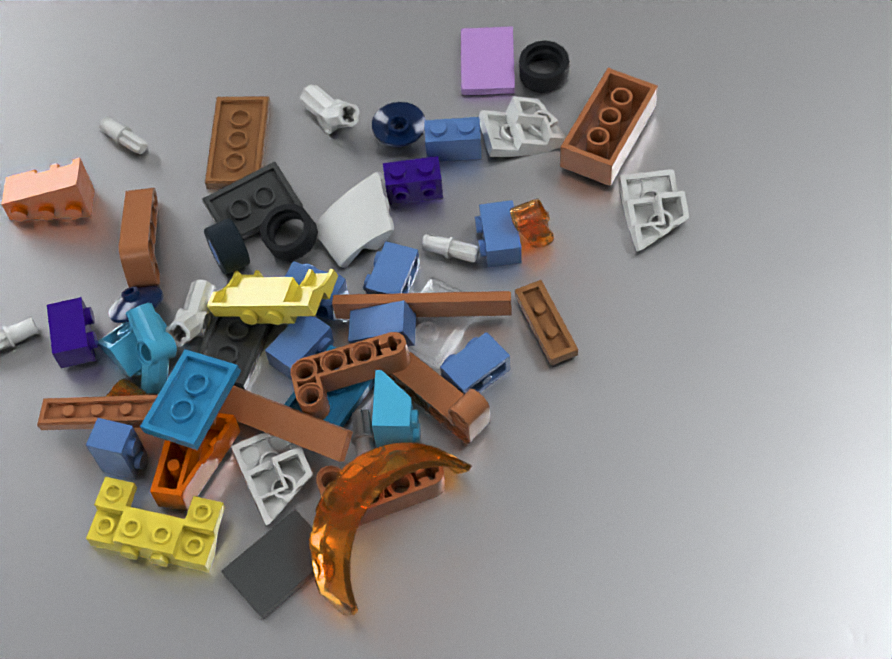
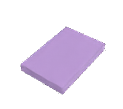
[461,27,515,95]

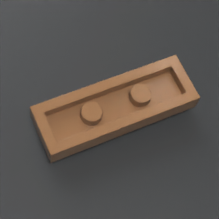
[515,280,578,366]

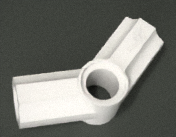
[300,84,360,134]
[166,279,217,347]

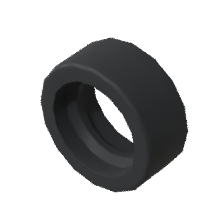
[519,40,570,92]
[260,204,318,261]

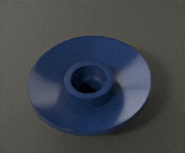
[372,102,425,147]
[108,286,164,323]

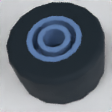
[204,218,250,274]

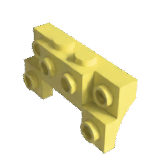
[207,269,338,325]
[86,477,225,572]

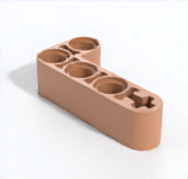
[119,187,160,288]
[291,332,411,420]
[388,351,491,444]
[316,459,446,531]

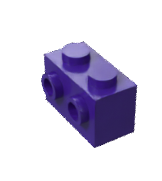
[383,156,443,205]
[46,297,98,368]

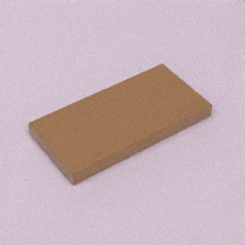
[205,96,271,189]

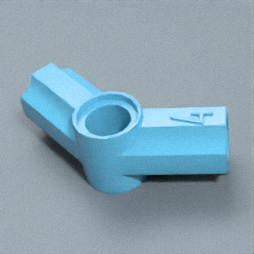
[126,303,177,394]

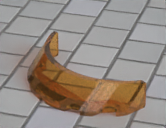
[309,443,472,615]

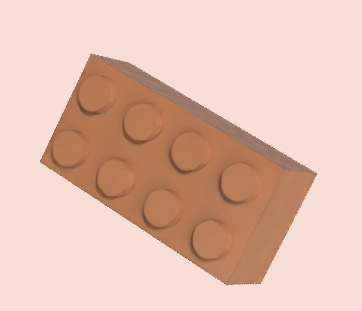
[560,68,658,186]

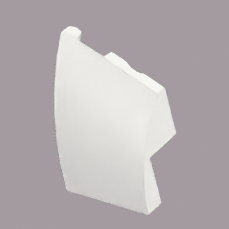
[478,97,568,157]
[617,169,690,252]
[315,172,395,268]
[231,432,313,526]

